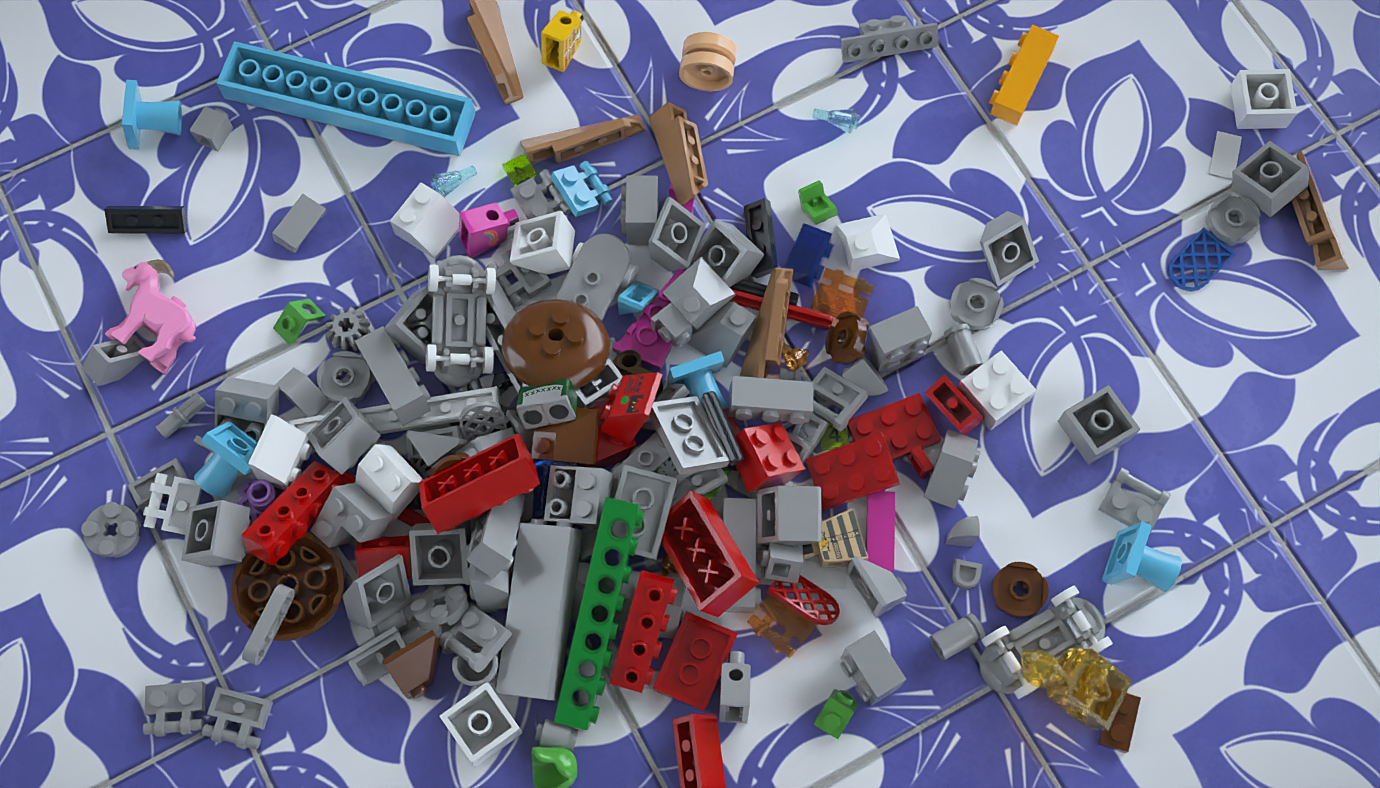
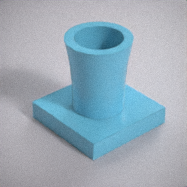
[122,80,182,150]
[667,351,729,415]
[194,421,258,497]
[1101,521,1182,592]

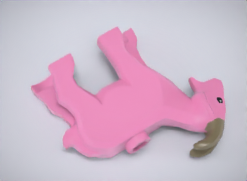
[105,259,196,375]

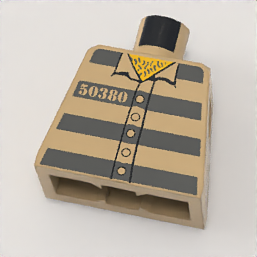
[802,509,868,568]

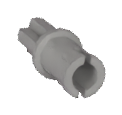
[156,393,207,439]

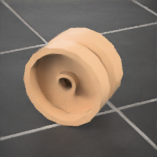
[679,32,737,92]

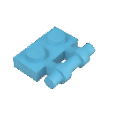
[550,161,613,217]

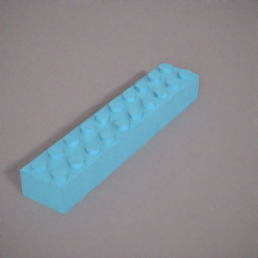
[216,41,475,156]

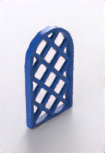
[1168,227,1235,292]

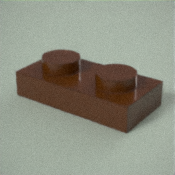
[1098,689,1141,754]

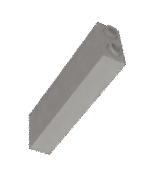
[496,519,582,701]

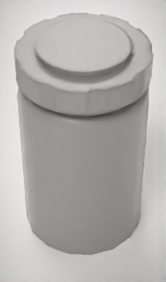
[944,324,984,375]
[930,613,985,661]

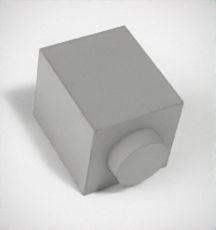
[190,106,233,151]

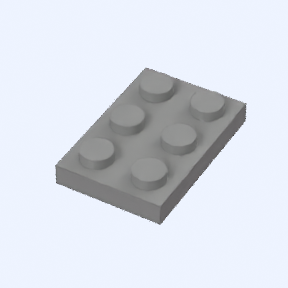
[649,396,730,475]
[613,465,678,561]

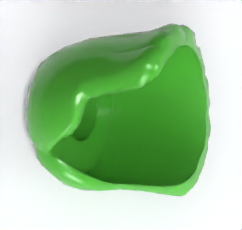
[532,747,578,788]

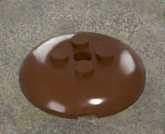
[502,299,610,389]
[231,532,345,641]

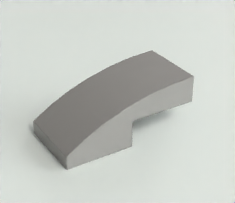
[788,413,830,464]

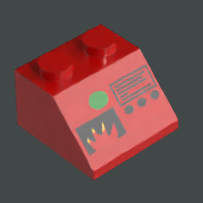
[599,372,662,444]

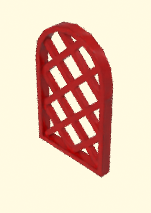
[767,575,840,626]

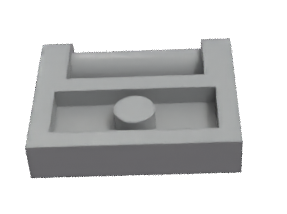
[812,367,868,432]
[1098,467,1171,534]
[439,605,512,672]

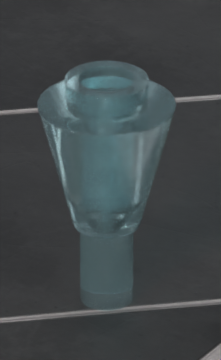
[812,108,860,133]
[431,165,477,198]

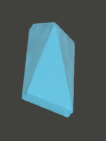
[618,280,660,315]

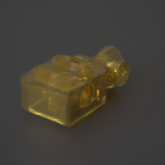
[1021,648,1133,730]

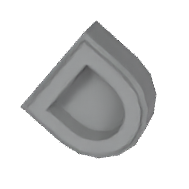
[952,558,983,590]

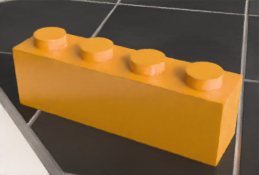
[989,24,1059,126]

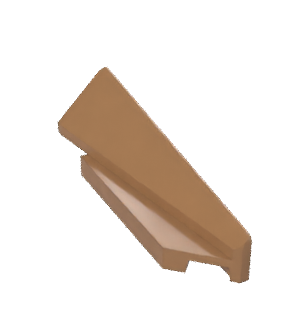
[467,0,524,105]
[649,102,708,205]
[520,115,646,165]
[1291,151,1349,270]
[740,268,793,378]

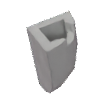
[842,355,889,396]
[945,516,980,547]

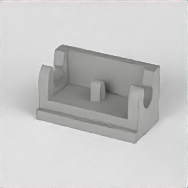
[272,194,327,253]
[345,626,407,687]

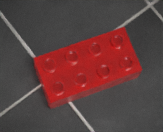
[419,433,540,534]
[661,490,759,618]

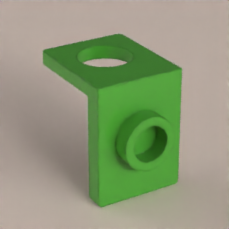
[273,299,326,345]

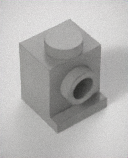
[651,302,692,347]
[760,543,803,584]

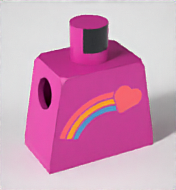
[458,203,519,258]

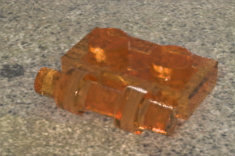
[811,268,875,318]
[747,585,818,659]

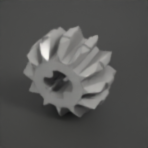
[325,307,371,351]

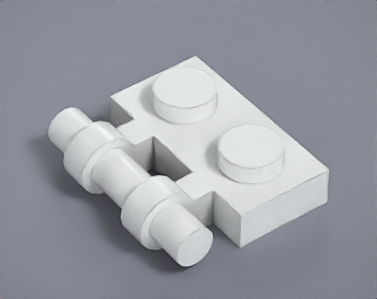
[143,473,202,535]

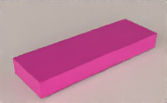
[866,491,895,573]

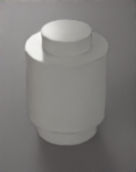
[535,719,579,752]

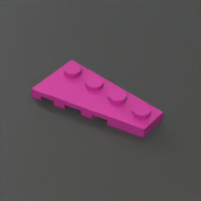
[612,269,685,371]

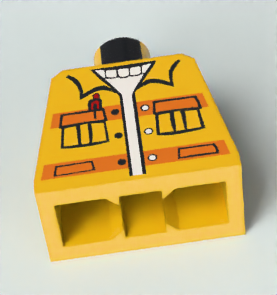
[541,11,584,73]

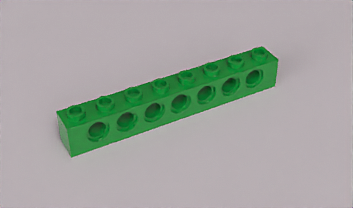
[554,497,644,730]

